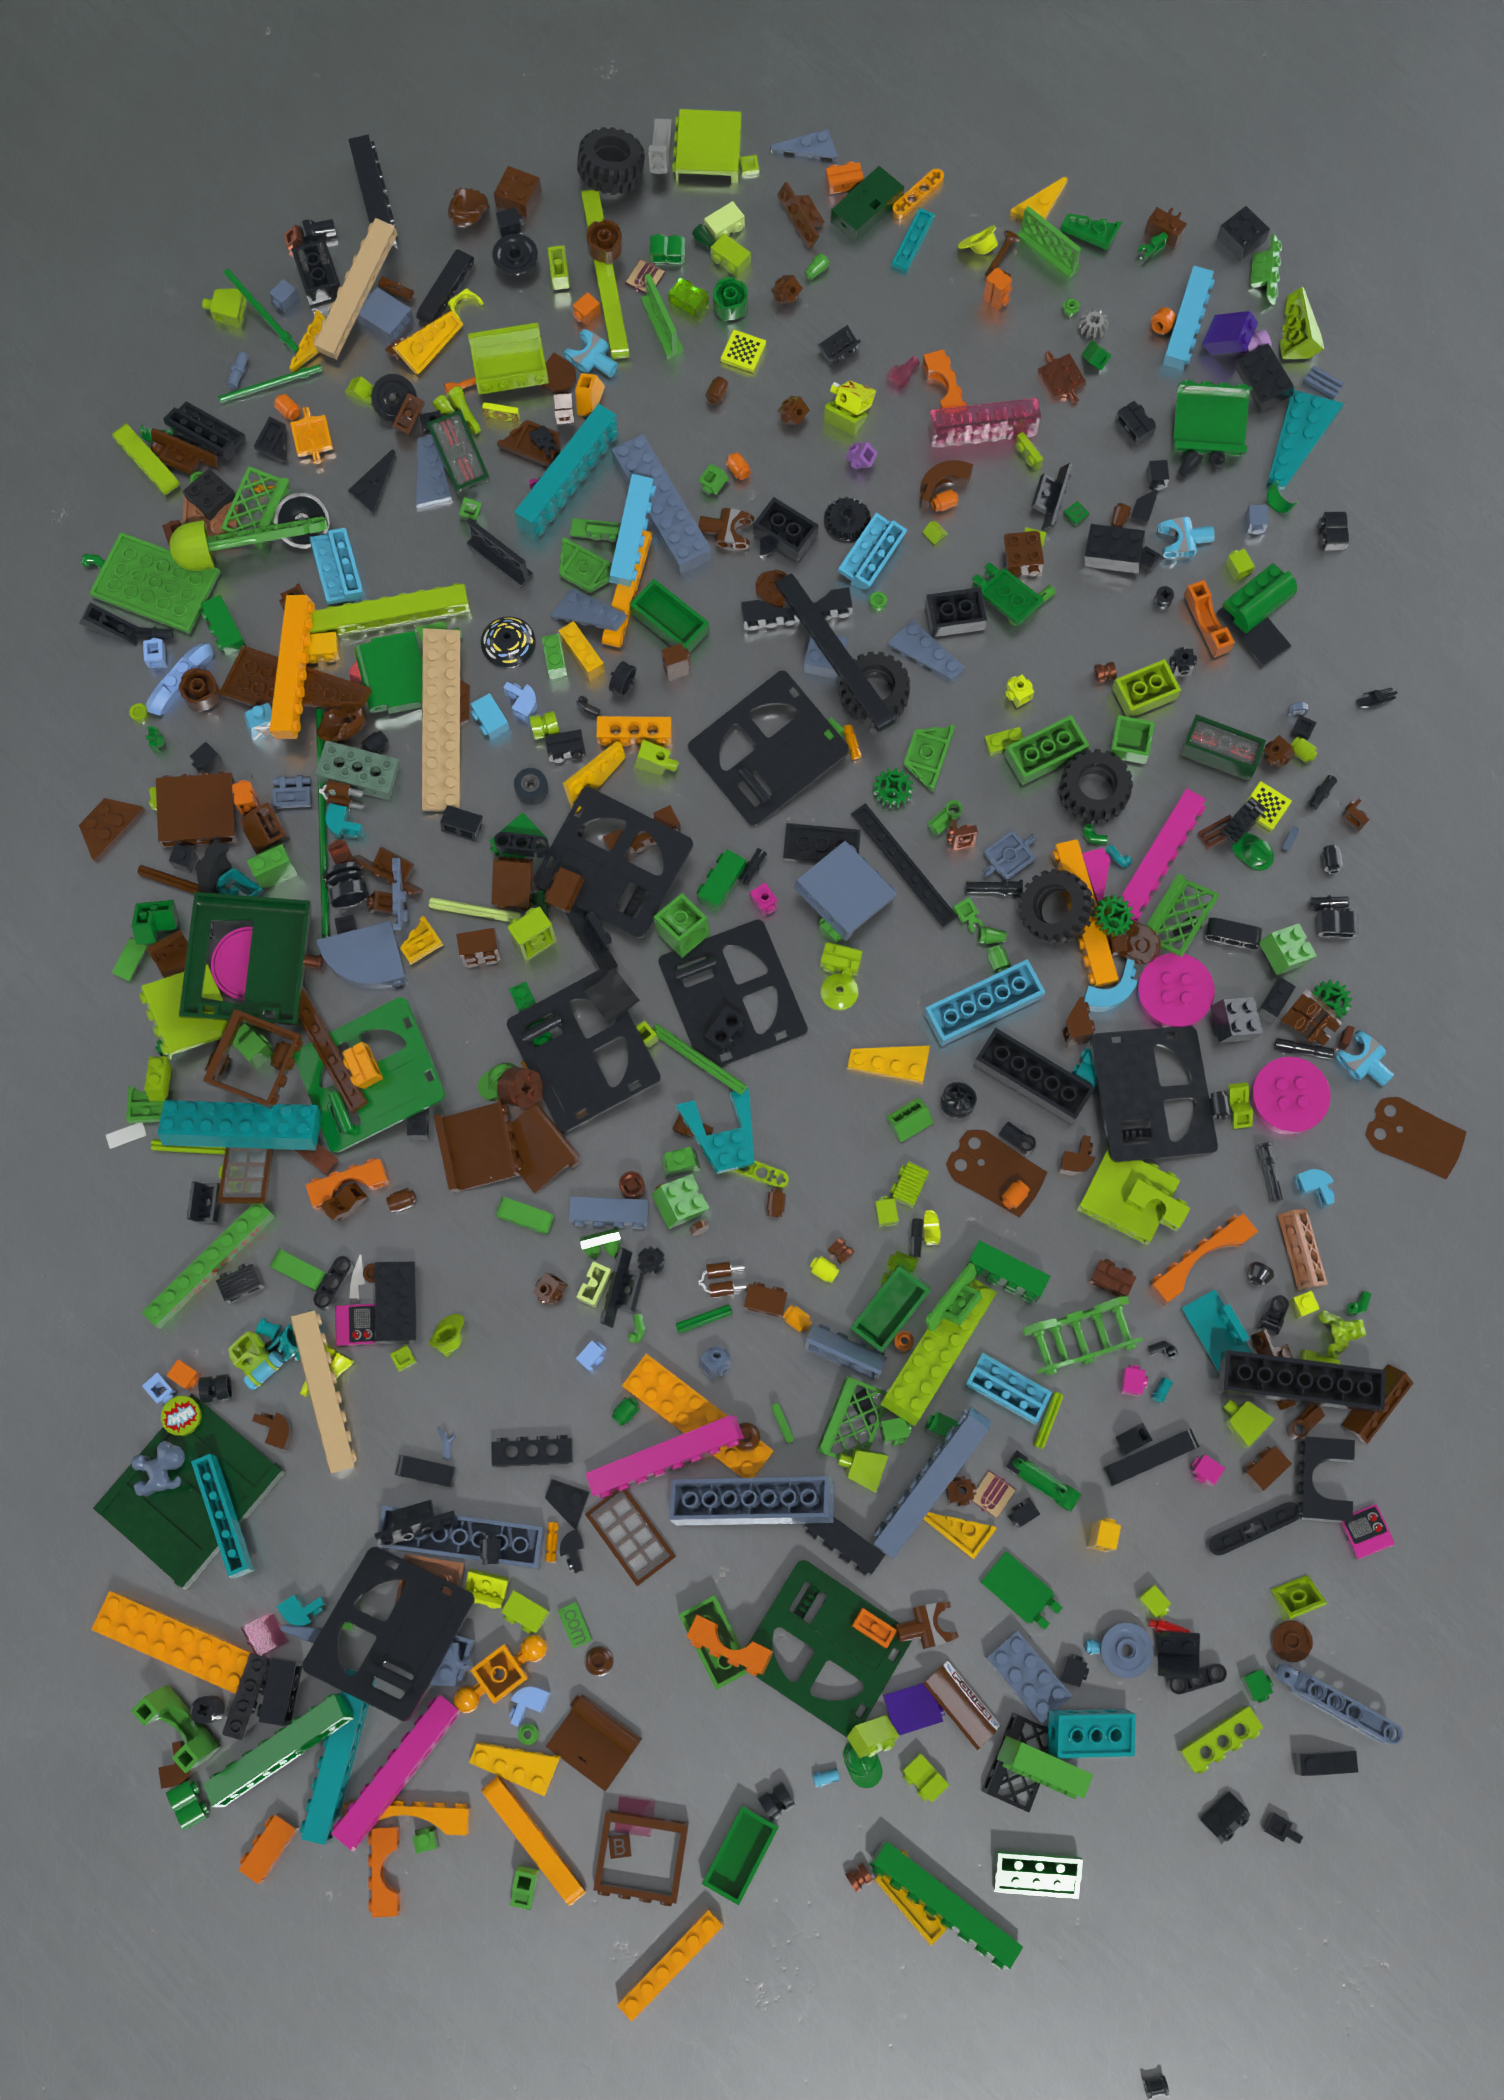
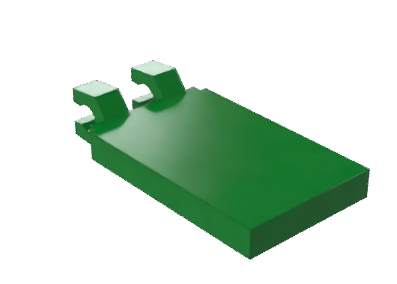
[972,562,1044,626]
[980,1551,1063,1630]

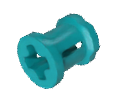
[255,1318,282,1341]

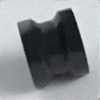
[1154,586,1174,609]

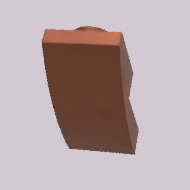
[294,1143,338,1174]

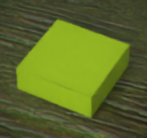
[740,155,759,176]
[389,1344,417,1372]

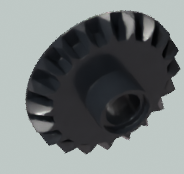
[492,234,538,276]
[370,374,417,422]
[824,496,871,541]

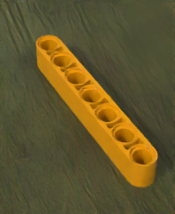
[602,530,652,648]
[481,1776,587,1906]

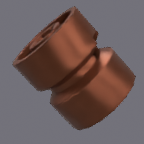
[619,1171,645,1199]

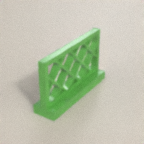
[1017,206,1082,280]
[641,273,684,359]
[221,466,290,549]
[1146,873,1219,957]
[816,1375,888,1459]

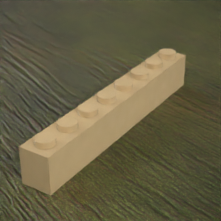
[314,218,398,360]
[290,1310,357,1473]

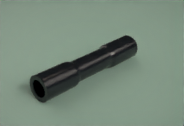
[1274,1038,1334,1060]

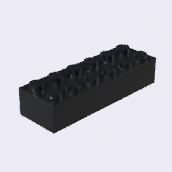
[348,134,398,245]
[973,1027,1095,1125]

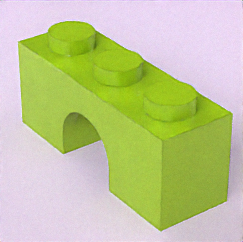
[1124,1179,1191,1232]

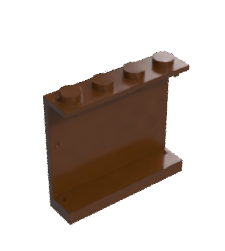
[156,771,237,848]
[433,1098,522,1193]

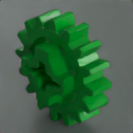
[873,768,914,808]
[1093,895,1134,937]
[1312,979,1353,1020]

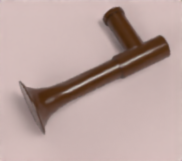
[985,230,1020,277]

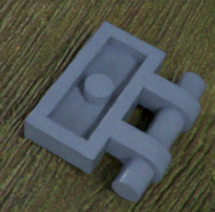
[272,775,311,809]

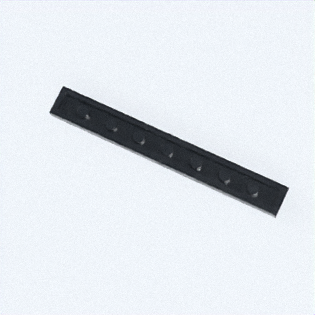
[851,803,958,929]

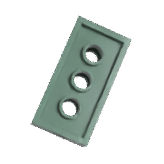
[315,741,400,801]

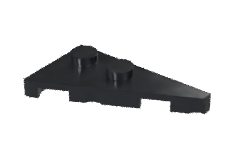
[348,449,396,515]

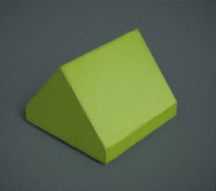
[922,521,948,546]

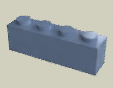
[569,1197,649,1229]

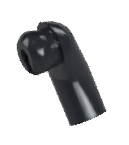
[576,696,601,718]
[1147,1341,1178,1358]

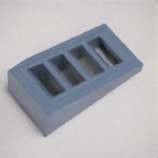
[280,1625,322,1644]

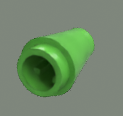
[804,253,830,280]
[977,926,1007,945]

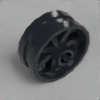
[609,661,637,697]
[940,1082,977,1119]

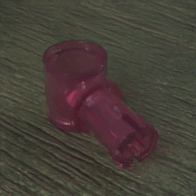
[887,356,920,389]

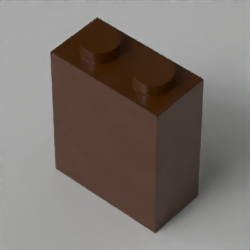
[491,856,534,910]

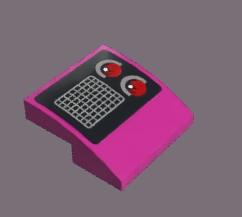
[335,1304,374,1346]
[1340,1504,1395,1560]

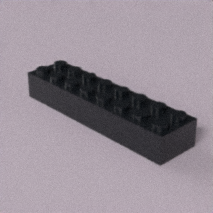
[1218,1350,1386,1413]

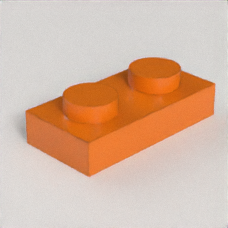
[851,1608,897,1648]

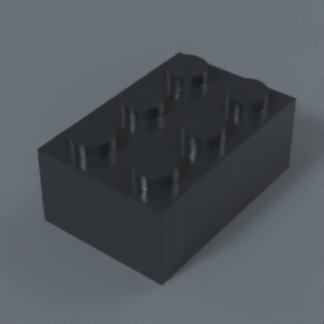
[291,239,340,305]
[1236,343,1294,413]
[753,497,819,562]
[1084,524,1145,574]
[925,587,987,637]
[257,1658,303,1726]

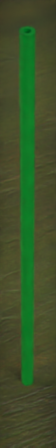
[316,709,329,938]

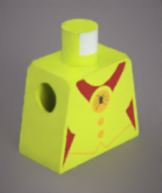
[830,381,876,415]

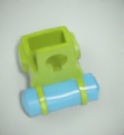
[228,1331,284,1390]

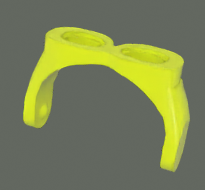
[448,288,484,321]

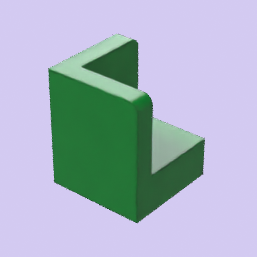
[1082,340,1112,370]

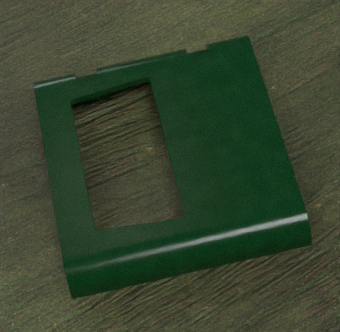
[179,892,311,1026]

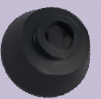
[1248,1261,1274,1287]

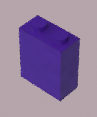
[1202,311,1258,355]
[883,1682,945,1736]

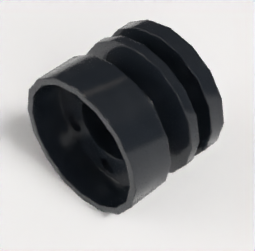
[322,862,369,908]

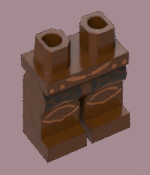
[1280,989,1342,1046]

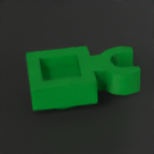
[146,726,165,753]

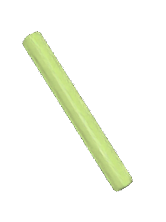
[429,897,521,922]

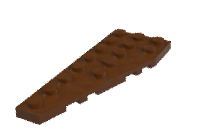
[219,645,372,707]

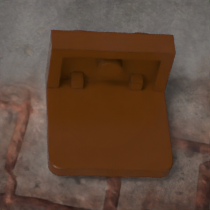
[1004,531,1044,577]
[146,930,188,978]

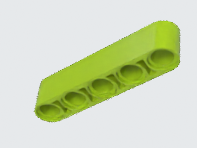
[112,423,180,496]

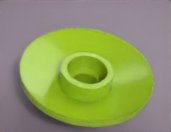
[820,973,858,1010]

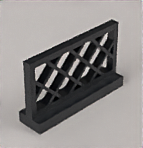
[466,518,533,589]
[981,1712,1052,1812]

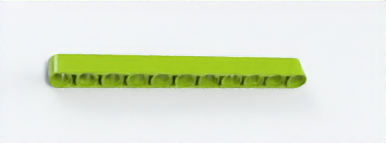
[581,189,630,360]

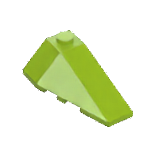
[1280,287,1324,359]

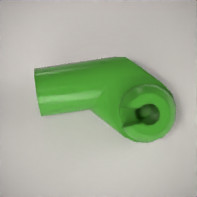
[628,1314,645,1344]

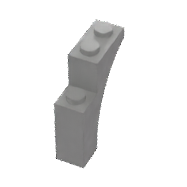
[648,119,672,174]

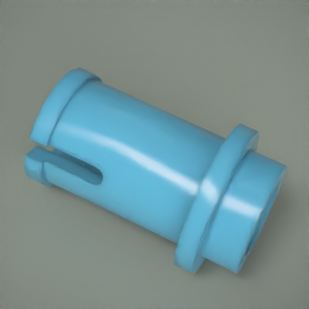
[1085,1638,1102,1655]
[813,1768,840,1788]

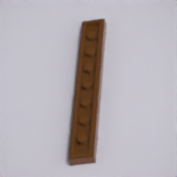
[299,986,369,1114]

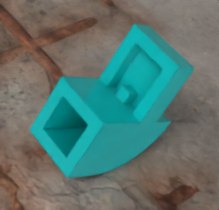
[325,803,364,840]
[277,1594,327,1626]

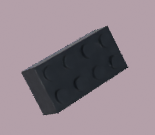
[373,1261,416,1344]
[804,1516,886,1576]

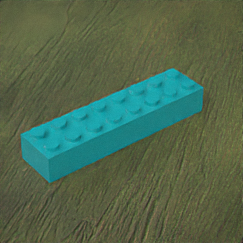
[514,404,619,540]
[157,1100,322,1150]
[299,1668,377,1845]

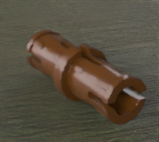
[378,276,414,301]

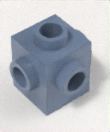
[699,1345,731,1381]

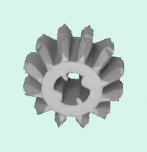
[1078,308,1109,341]

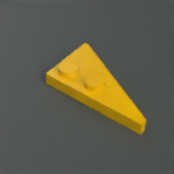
[1010,177,1068,228]
[289,310,325,373]
[923,1512,997,1559]

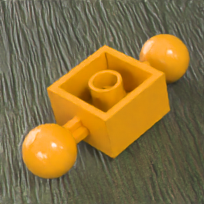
[453,1635,547,1713]

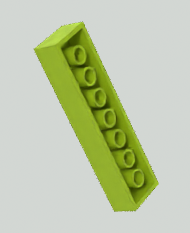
[880,1279,997,1426]

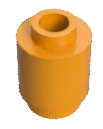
[782,1305,813,1333]

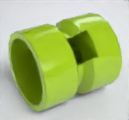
[529,711,560,740]

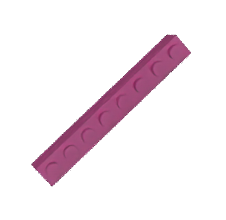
[1114,788,1206,926]
[585,1415,744,1499]
[331,1695,461,1852]

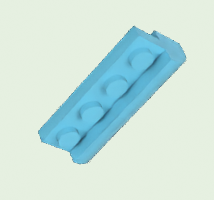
[837,512,907,589]
[310,528,363,605]
[965,1353,1052,1425]

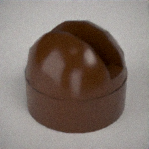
[150,441,165,456]

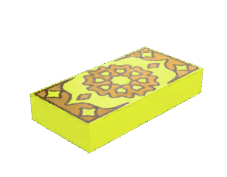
[482,402,520,423]

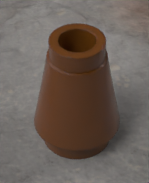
[1111,503,1131,528]

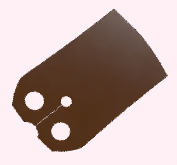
[1366,1097,1467,1179]
[946,1130,1048,1218]

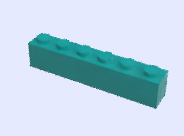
[191,1454,254,1579]

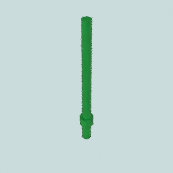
[223,268,299,353]
[218,364,322,403]

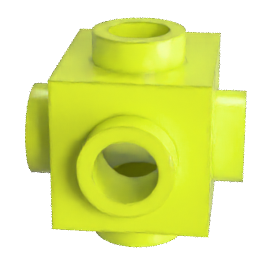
[1005,674,1035,708]

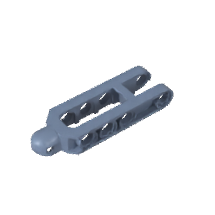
[1274,1664,1403,1745]

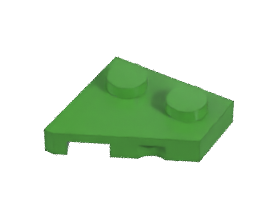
[126,1086,164,1123]

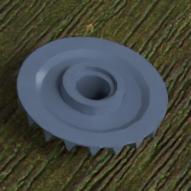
[1100,1623,1153,1678]

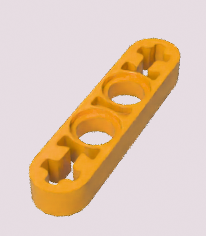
[892,169,944,220]

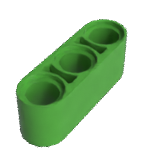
[495,1197,554,1234]
[269,1249,326,1292]

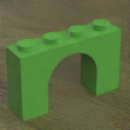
[131,1684,222,1774]

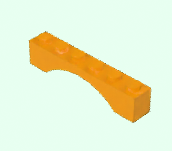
[342,1799,471,1835]
[617,1908,724,2022]

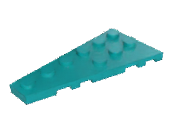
[1266,390,1345,490]

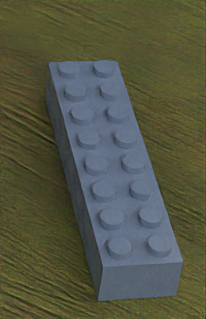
[611,434,712,575]
[873,1406,991,1559]
[669,1476,835,1526]
[376,1505,545,1569]

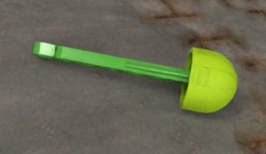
[169,517,328,571]

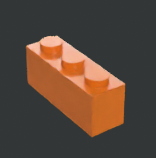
[238,1813,299,1885]

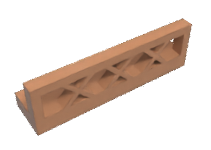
[1278,1209,1328,1291]

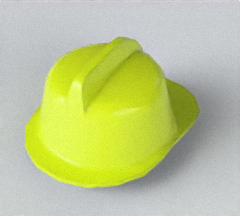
[958,225,998,254]

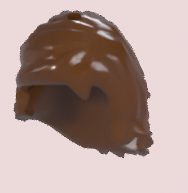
[448,188,490,228]
[317,707,366,743]

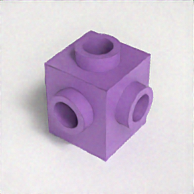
[845,442,878,469]

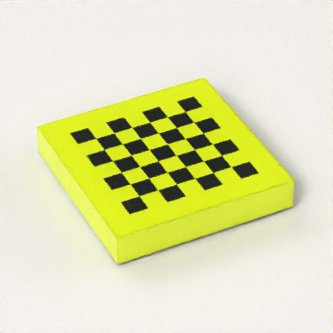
[721,329,766,373]
[1247,781,1292,832]

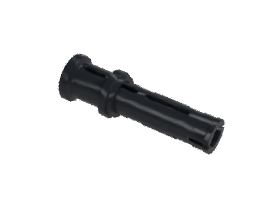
[966,879,1023,896]
[1255,1142,1283,1202]

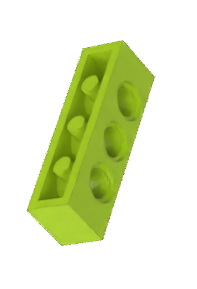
[1178,1705,1263,1774]

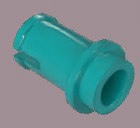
[1151,1377,1173,1404]

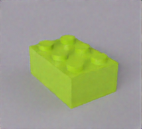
[1112,659,1181,718]
[507,906,557,962]

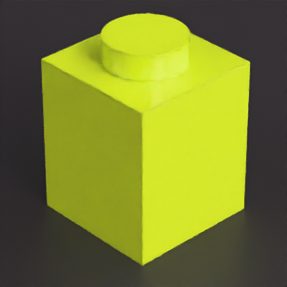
[1288,1291,1320,1319]

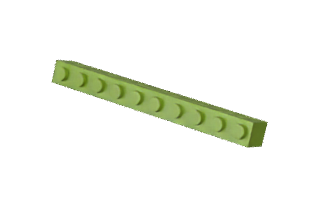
[283,583,470,635]

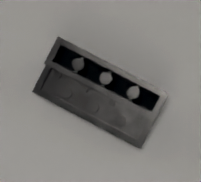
[163,401,245,460]

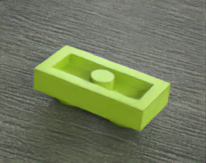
[1015,432,1043,471]
[984,727,1024,755]

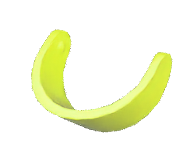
[924,1210,941,1245]

